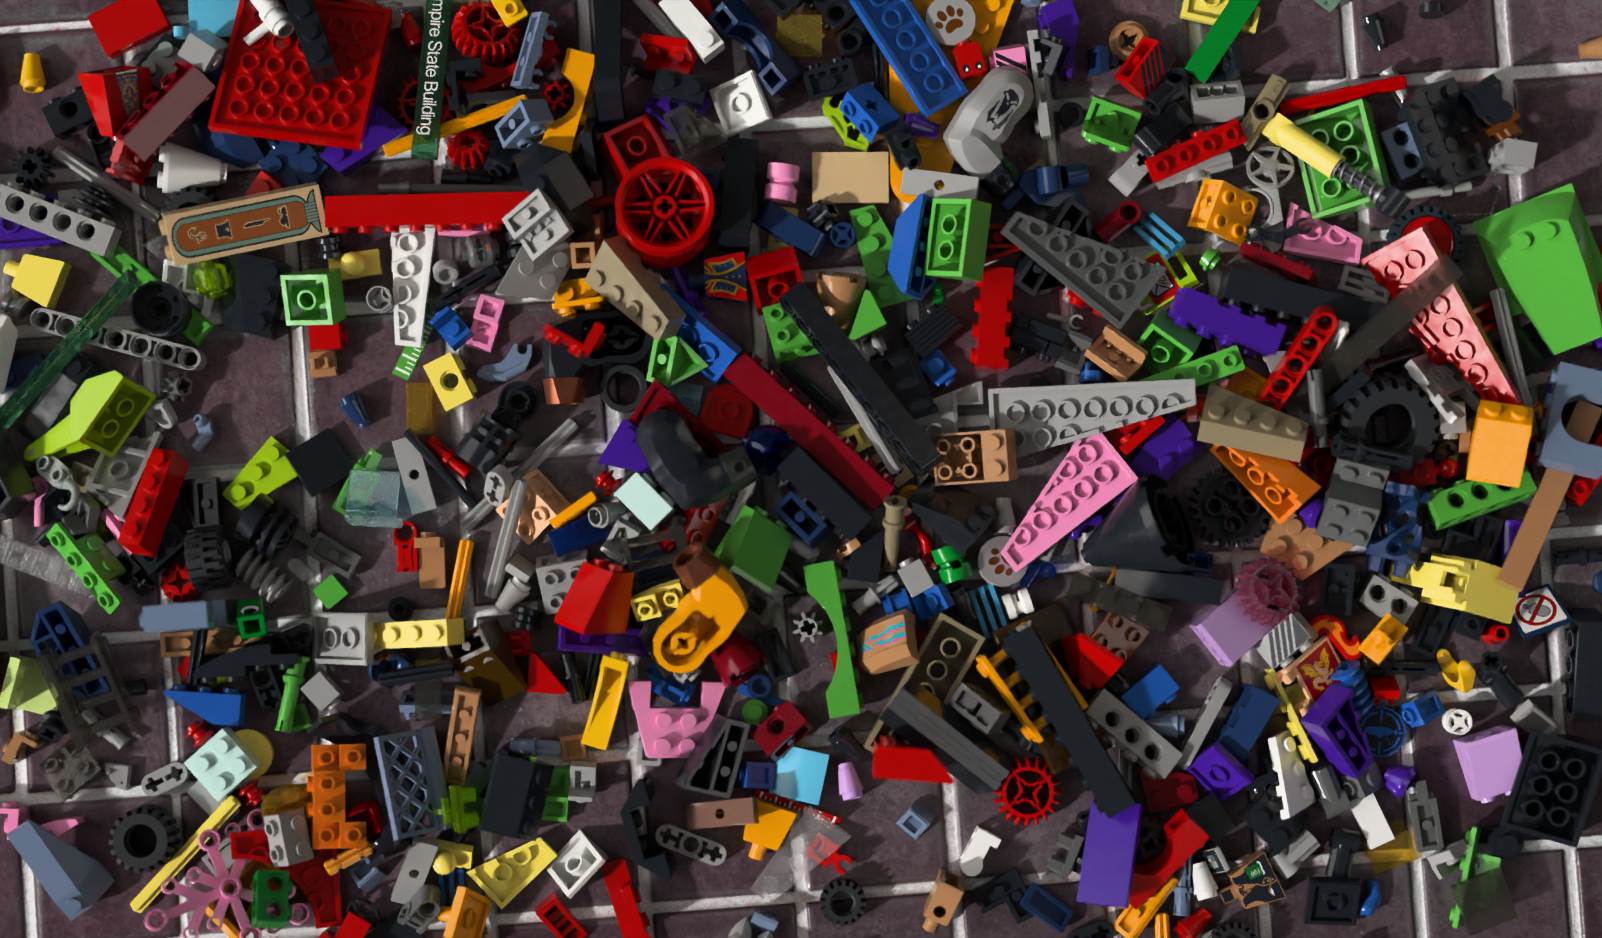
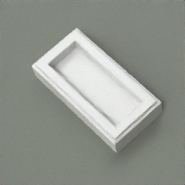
[1349,793,1395,849]

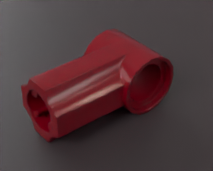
[1092,201,1141,245]

